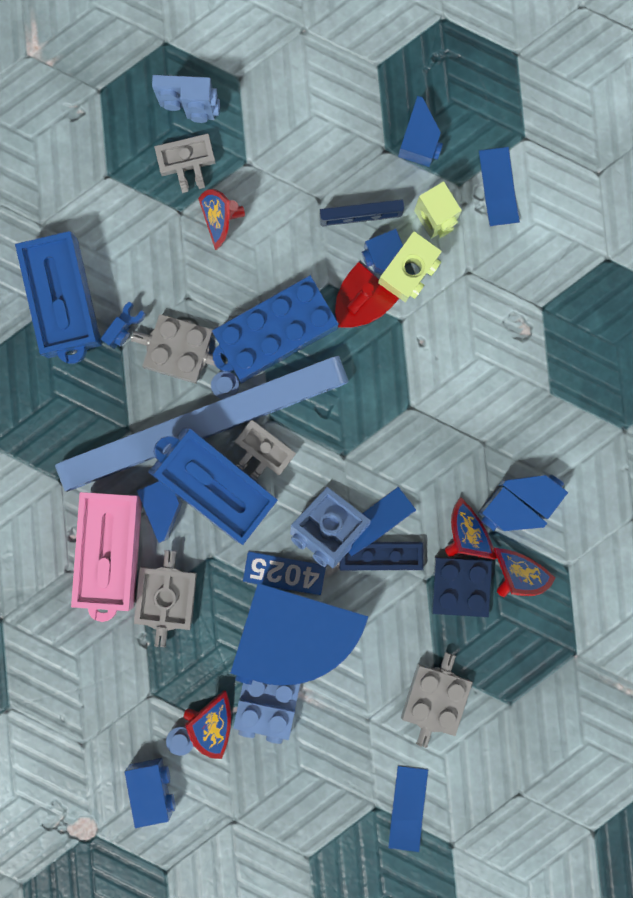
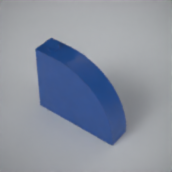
[231,583,368,686]

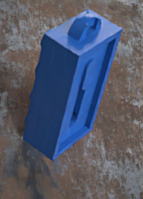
[15,231,102,364]
[212,275,338,383]
[148,427,278,545]

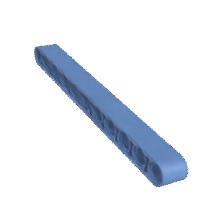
[55,356,349,492]

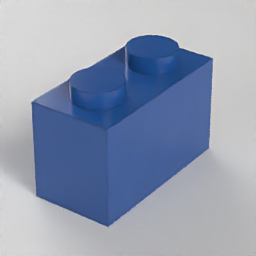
[124,758,176,828]

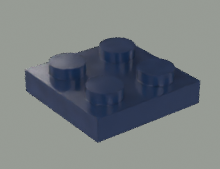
[432,557,492,617]

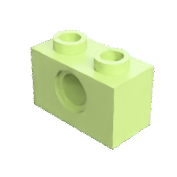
[414,181,462,238]
[378,231,442,303]

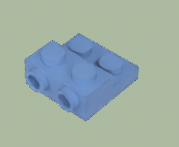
[152,75,220,123]
[290,487,371,568]
[233,680,300,744]

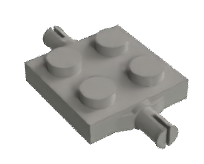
[131,314,225,384]
[134,550,197,647]
[401,652,472,748]

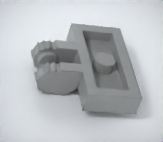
[154,134,216,193]
[235,420,296,482]

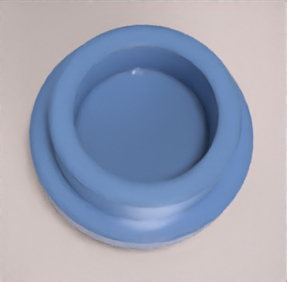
[211,372,239,399]
[166,726,193,756]

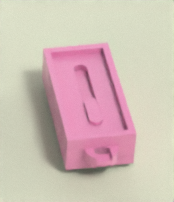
[71,492,142,622]

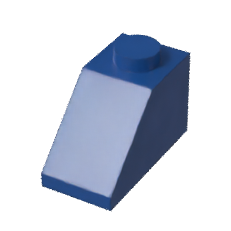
[398,96,443,167]
[361,229,416,275]
[498,474,568,519]
[137,481,183,543]
[478,487,547,531]

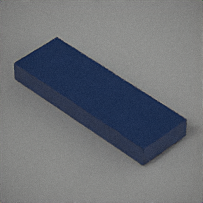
[319,199,404,227]
[339,542,424,571]

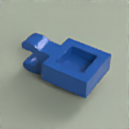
[101,302,146,349]

